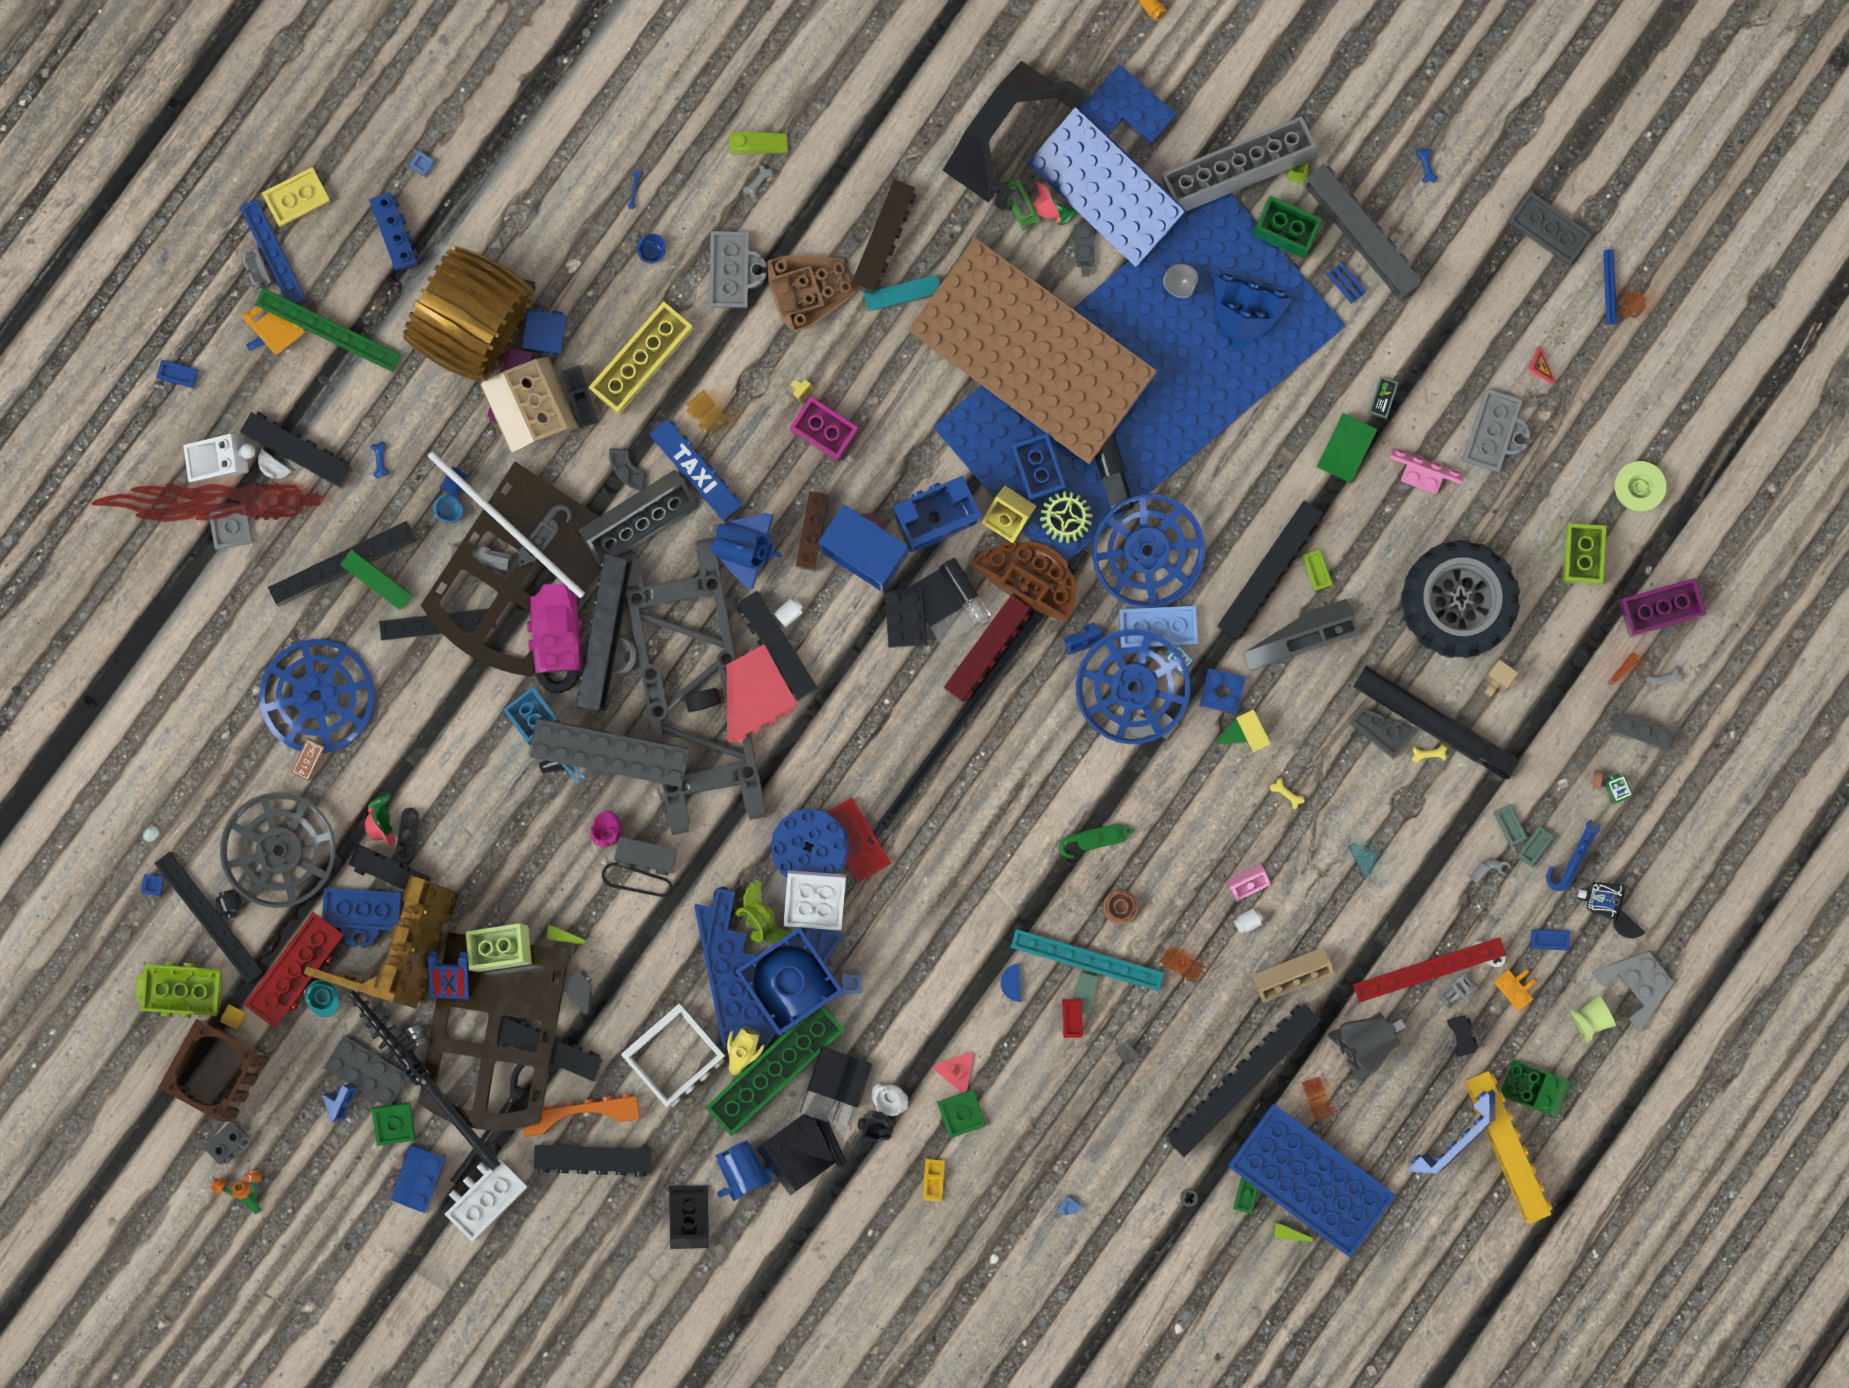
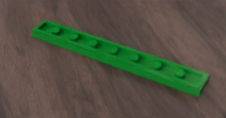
[254,288,401,373]

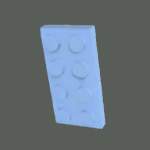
[1119,606,1198,648]

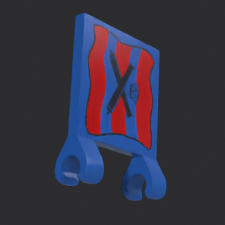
[427,951,469,999]

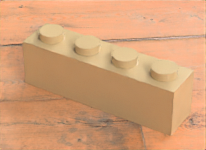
[1252,947,1334,1003]

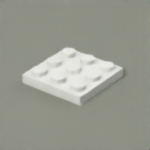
[784,870,846,930]

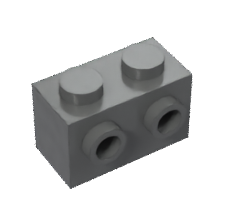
[204,1121,250,1165]

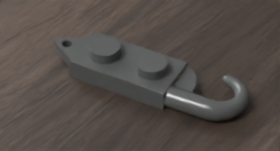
[518,504,572,567]

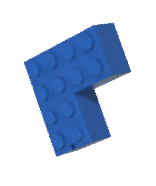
[1080,64,1176,146]

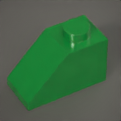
[1215,712,1247,745]

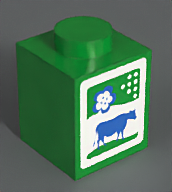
[1604,774,1633,805]

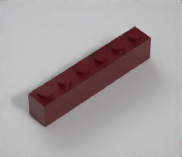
[943,595,1031,702]

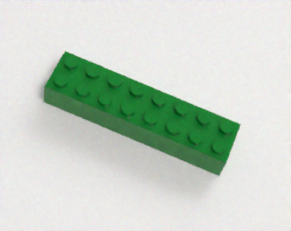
[705,1006,845,1136]

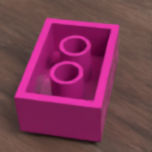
[789,396,859,462]

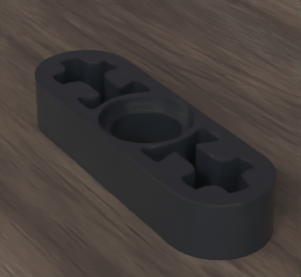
[395,808,420,863]

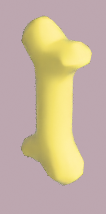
[1412,744,1448,763]
[1270,778,1305,809]

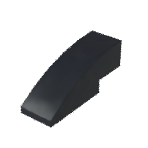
[562,365,598,428]

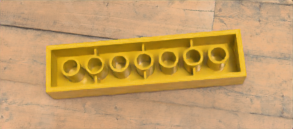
[1464,1071,1552,1224]

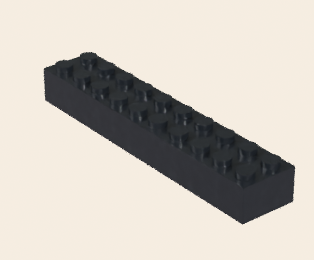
[1166,1003,1321,1157]

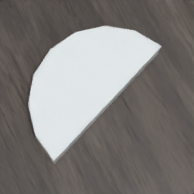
[258,448,292,479]

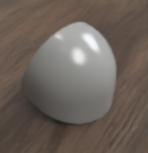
[1163,264,1198,298]

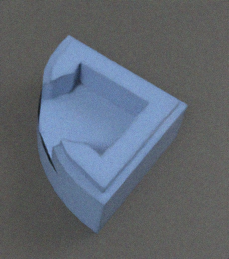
[1057,1195,1083,1215]

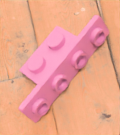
[1389,448,1464,494]

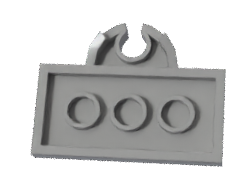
[709,231,767,308]
[1463,388,1530,473]

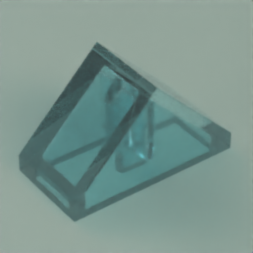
[1348,843,1379,880]

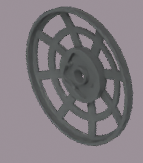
[220,792,336,908]

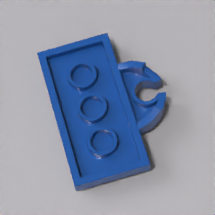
[322,888,402,948]

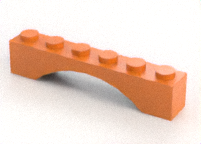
[523,1093,640,1137]

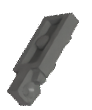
[1074,224,1095,277]

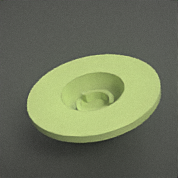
[1615,461,1666,512]

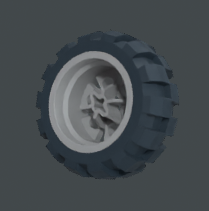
[1401,540,1520,659]

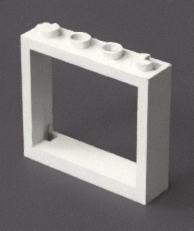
[621,1004,725,1107]

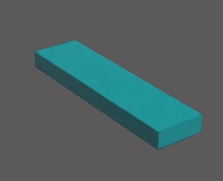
[864,275,940,312]

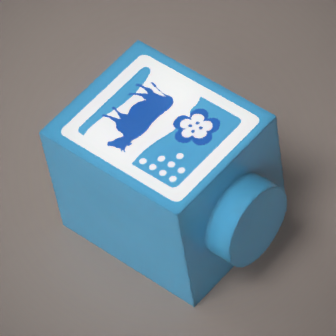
[1165,645,1195,676]

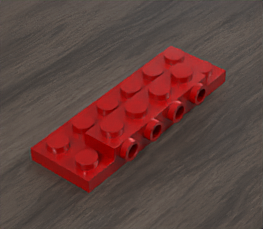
[244,912,345,1028]

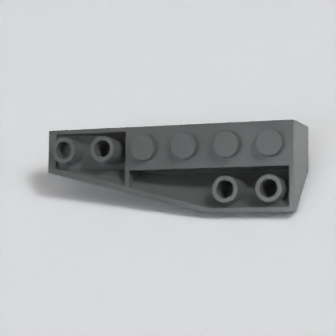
[1244,599,1360,671]

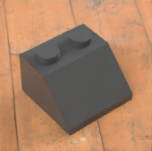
[564,970,593,1015]

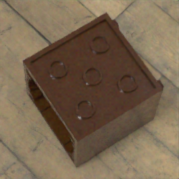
[158,1019,268,1122]

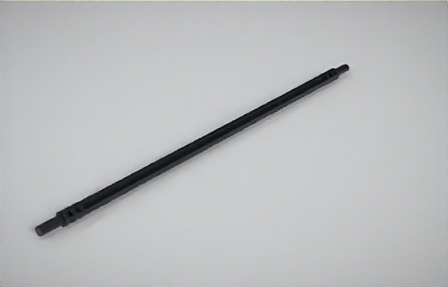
[867,549,1088,845]

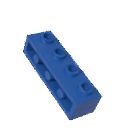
[369,192,420,273]

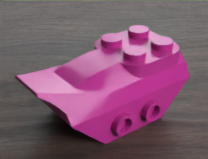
[527,583,583,673]

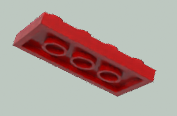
[828,798,891,883]

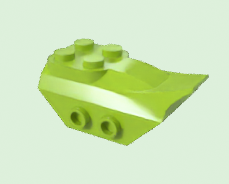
[135,962,222,1018]

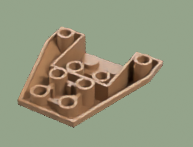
[767,256,856,333]

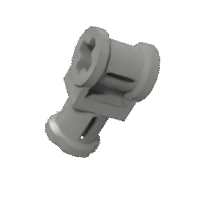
[1439,971,1479,1009]

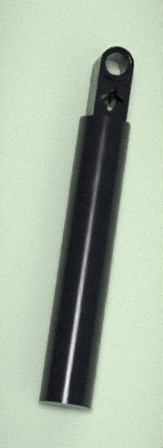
[1095,432,1133,514]
[1353,665,1519,780]

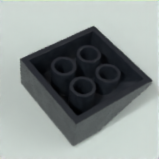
[756,1112,836,1196]

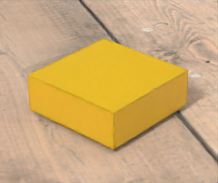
[220,1004,246,1030]

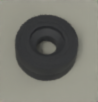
[685,688,721,712]

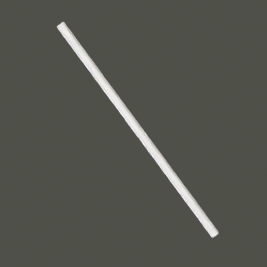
[428,451,585,598]

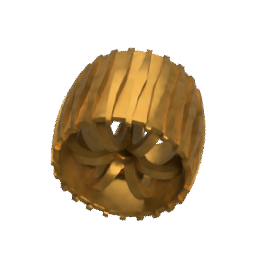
[403,246,534,382]

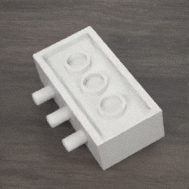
[445,1159,529,1242]

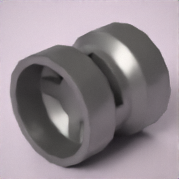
[405,1024,430,1048]

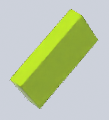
[1302,549,1333,592]

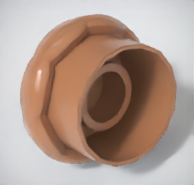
[1103,890,1138,924]

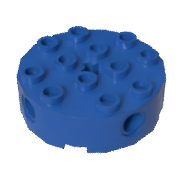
[770,808,850,878]

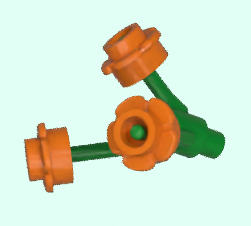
[210,1170,263,1214]

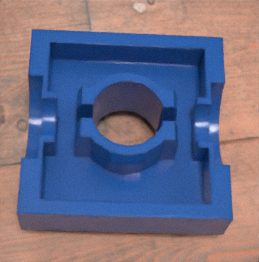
[1200,668,1246,715]

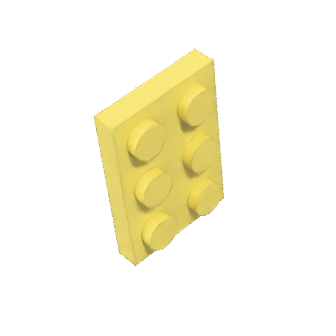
[262,167,331,227]

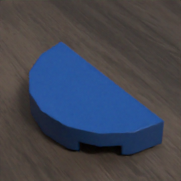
[1000,964,1021,1002]

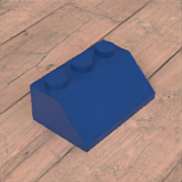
[390,1145,447,1213]

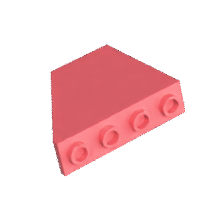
[726,644,798,743]

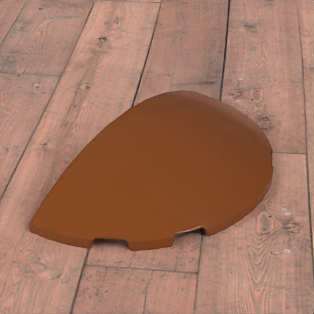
[971,541,1076,622]

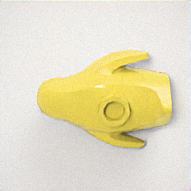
[727,1026,765,1076]

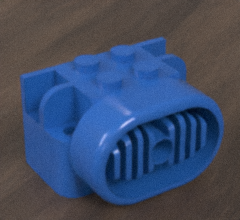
[893,476,982,553]

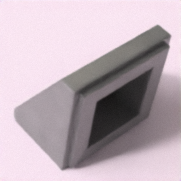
[1115,1041,1138,1064]

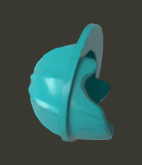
[305,979,339,1017]

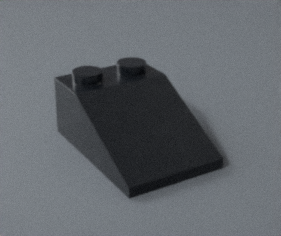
[669,1186,709,1249]

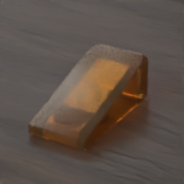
[1608,652,1645,685]
[1160,946,1204,983]

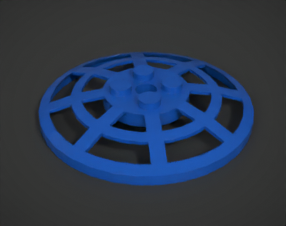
[1092,494,1205,608]
[1076,629,1191,744]
[259,639,375,753]

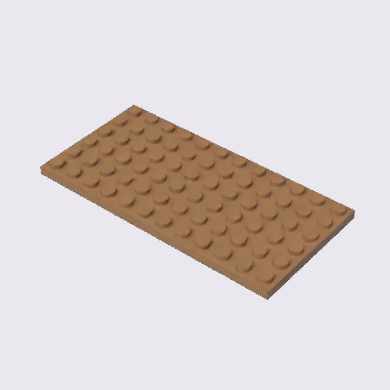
[908,238,1158,465]

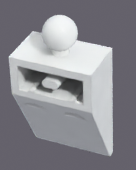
[183,434,255,483]

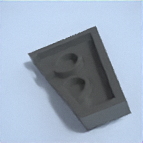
[1349,708,1418,760]

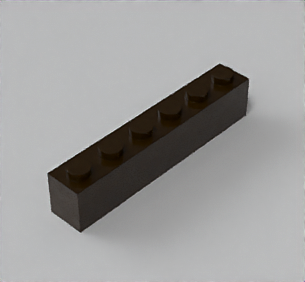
[851,179,917,295]

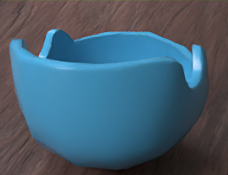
[433,494,463,524]

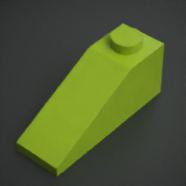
[729,132,788,156]

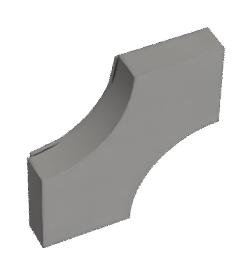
[1126,713,1179,740]

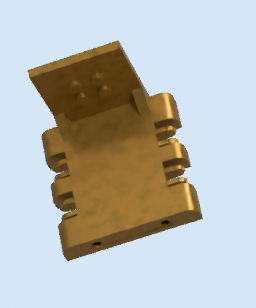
[304,875,460,1009]

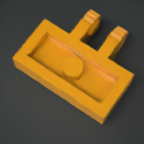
[1493,969,1537,1012]

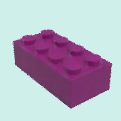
[1618,578,1706,638]

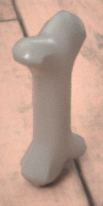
[743,165,773,198]
[1646,666,1684,691]

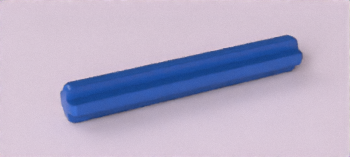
[1603,249,1617,325]

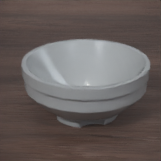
[613,638,637,673]

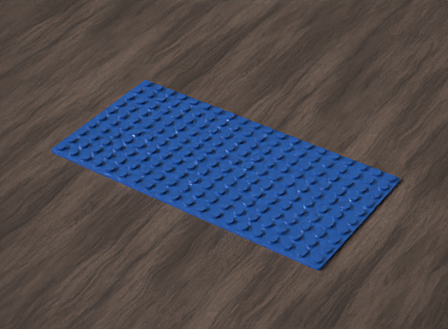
[934,193,1345,562]

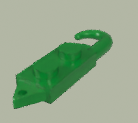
[1059,823,1134,858]

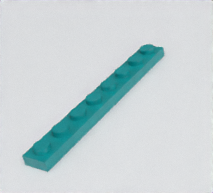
[1011,929,1164,992]

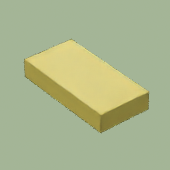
[1236,709,1271,753]

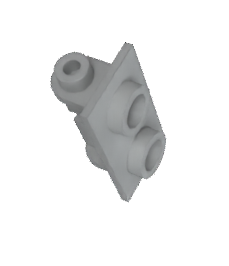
[241,248,272,291]

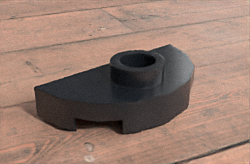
[1612,910,1646,939]

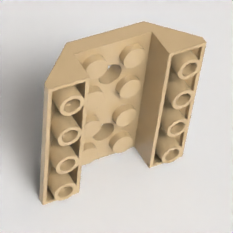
[480,357,579,454]

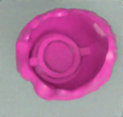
[590,810,623,848]

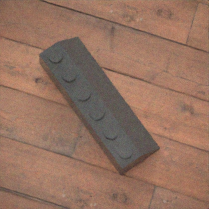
[578,470,697,567]

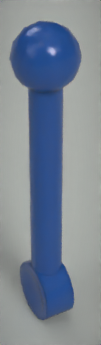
[628,170,641,209]

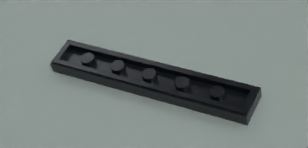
[379,609,496,641]

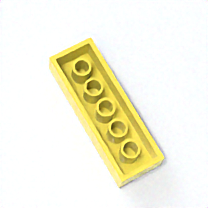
[588,301,694,415]

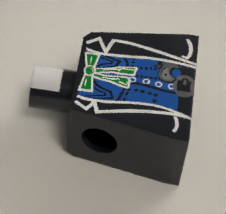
[1578,882,1626,923]

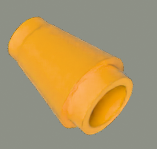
[1139,0,1166,21]

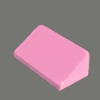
[1227,864,1271,901]

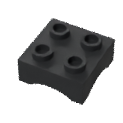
[1447,1015,1478,1057]

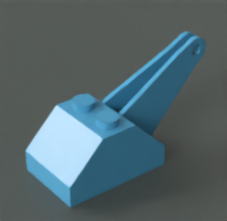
[503,687,585,784]

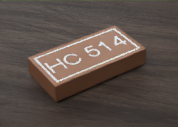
[291,738,325,781]

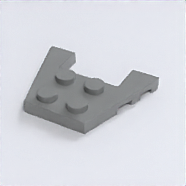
[1592,952,1673,1032]

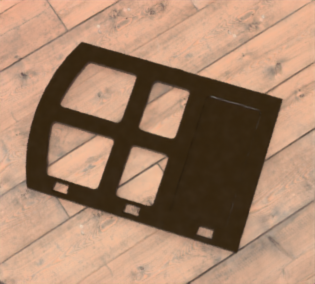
[421,461,601,676]
[418,932,570,1131]

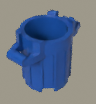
[715,1140,773,1201]

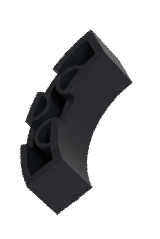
[348,844,431,894]

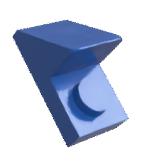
[323,1083,358,1122]

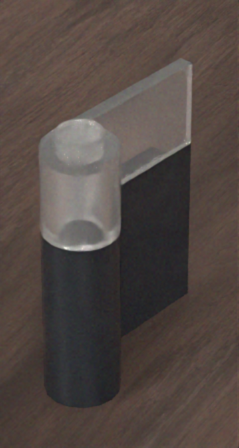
[908,558,991,647]
[799,1046,873,1132]

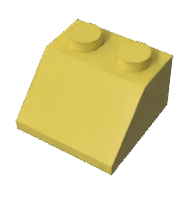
[981,485,1036,543]

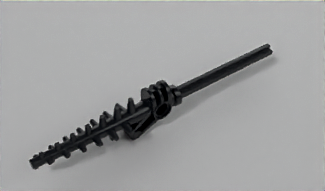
[349,990,501,1171]

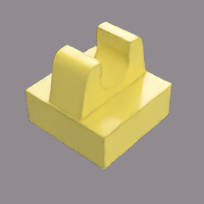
[790,379,815,404]

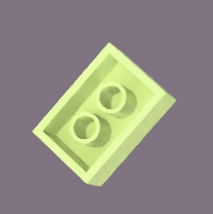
[466,923,532,972]

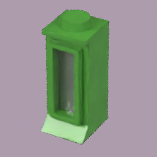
[1004,179,1040,231]

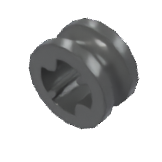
[1180,1189,1198,1207]

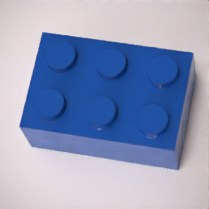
[1011,433,1066,502]

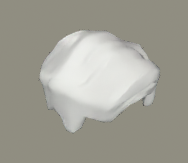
[871,1083,909,1116]

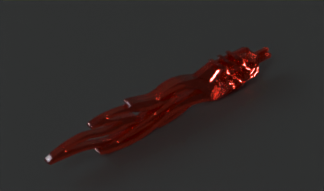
[92,482,321,522]

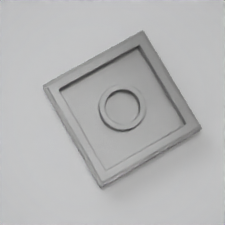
[208,505,253,550]

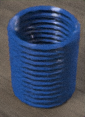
[439,466,469,497]

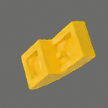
[923,1159,945,1202]

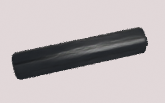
[816,1113,847,1168]

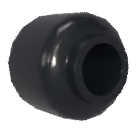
[215,890,243,919]

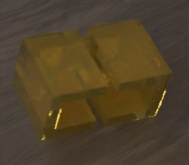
[686,390,729,436]

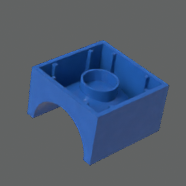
[818,504,908,593]
[735,927,843,1035]

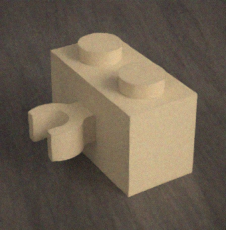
[1484,659,1518,697]

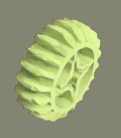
[1040,491,1092,543]

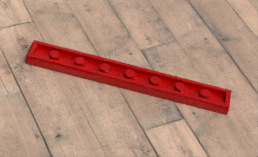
[1353,937,1506,1003]

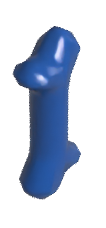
[1416,149,1438,183]
[370,441,390,478]

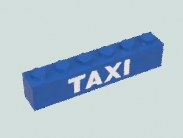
[650,419,742,523]

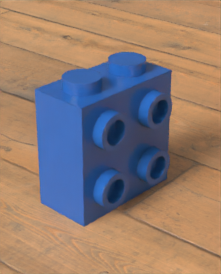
[522,308,567,356]

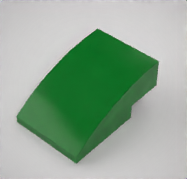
[1316,413,1377,484]

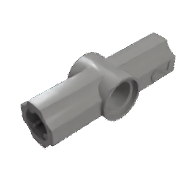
[451,542,511,571]

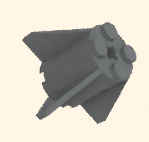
[1327,1012,1400,1083]

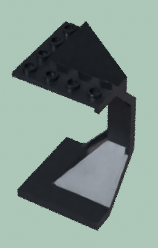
[942,60,1085,211]

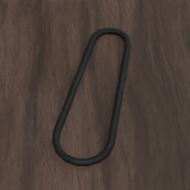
[602,863,672,897]

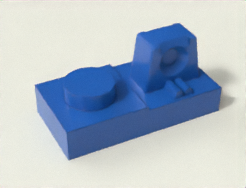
[1064,623,1103,655]

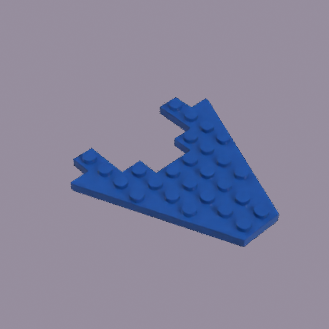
[694,888,844,1054]

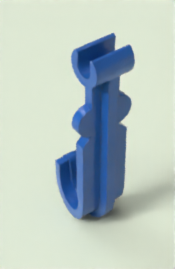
[1546,819,1600,891]

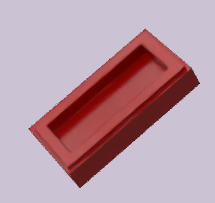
[1062,998,1083,1038]

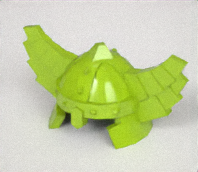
[736,880,790,944]

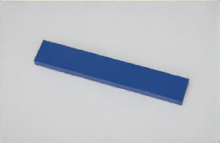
[240,199,307,305]

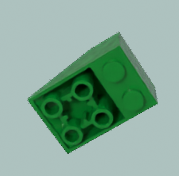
[1501,1060,1571,1119]

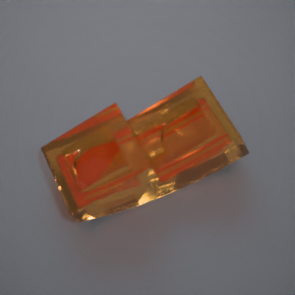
[1302,1077,1333,1122]

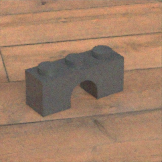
[1611,713,1674,751]

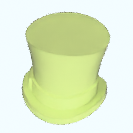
[1569,995,1616,1044]

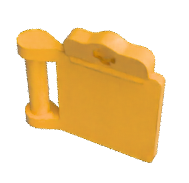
[241,306,304,355]

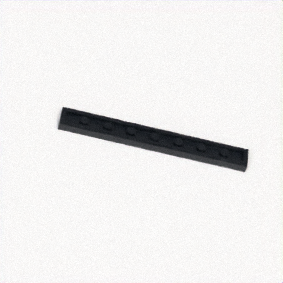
[154,851,264,984]

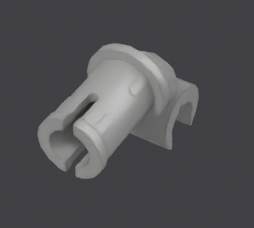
[1468,859,1511,884]

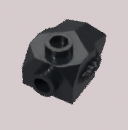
[857,1110,897,1142]

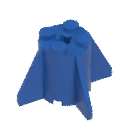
[711,513,782,589]

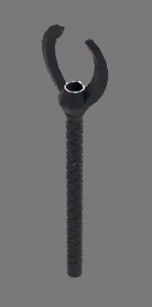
[450,1064,538,1185]

